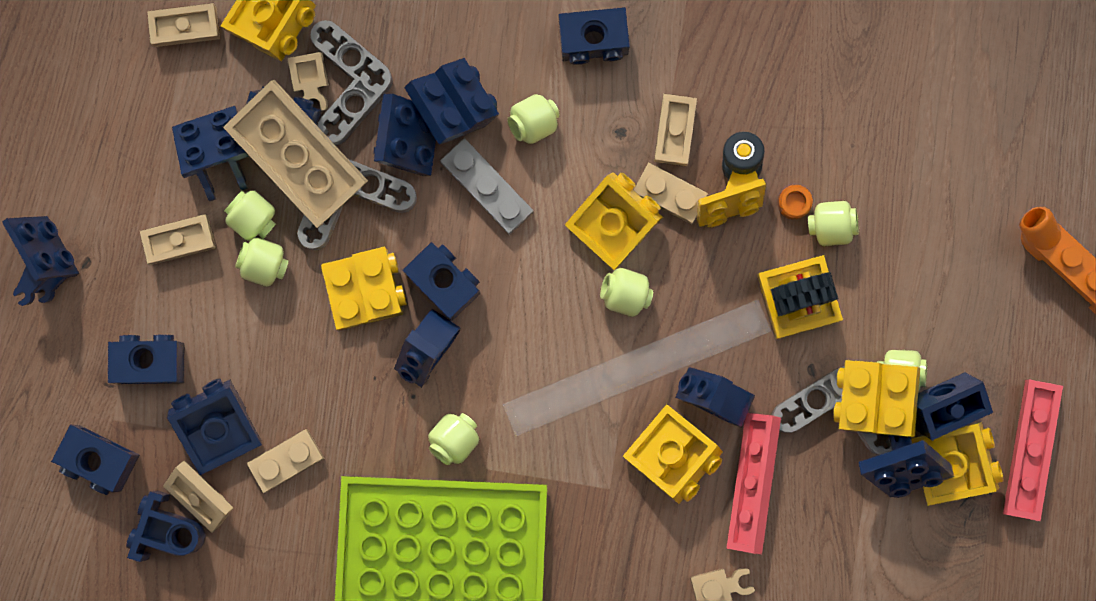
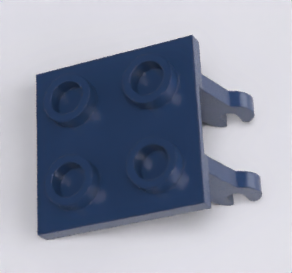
[172,106,248,202]
[2,216,79,306]

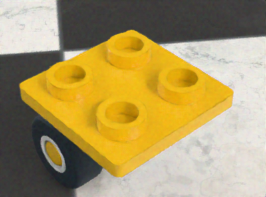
[697,132,766,227]

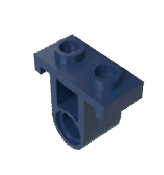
[394,309,461,388]
[675,367,755,427]
[126,490,206,562]

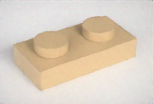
[147,3,220,47]
[654,94,697,166]
[634,162,708,225]
[140,214,216,265]
[247,429,325,493]
[163,461,233,533]

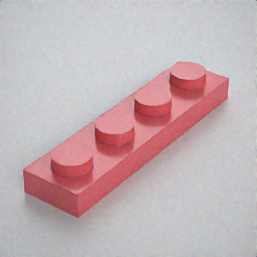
[1003,379,1063,521]
[727,413,781,554]

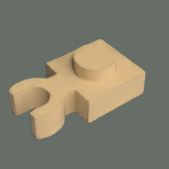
[288,52,329,111]
[690,568,755,601]

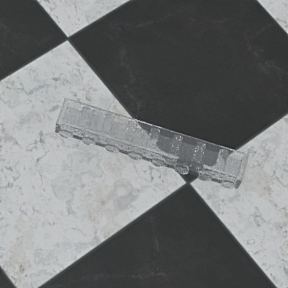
[503,300,771,437]

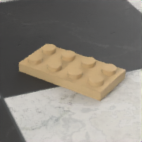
[223,80,368,228]

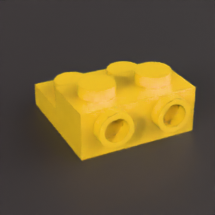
[221,0,316,62]
[565,172,663,270]
[321,246,407,331]
[834,360,920,437]
[623,404,723,504]
[911,422,1004,506]

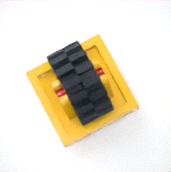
[757,255,843,339]

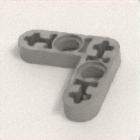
[311,20,393,146]
[298,159,417,251]
[771,366,892,455]

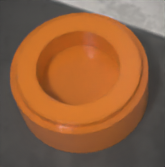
[778,185,813,220]

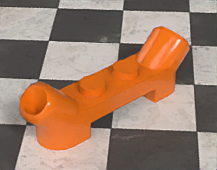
[1019,207,1096,314]

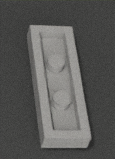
[440,138,534,235]

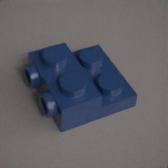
[404,58,499,145]
[167,378,262,475]

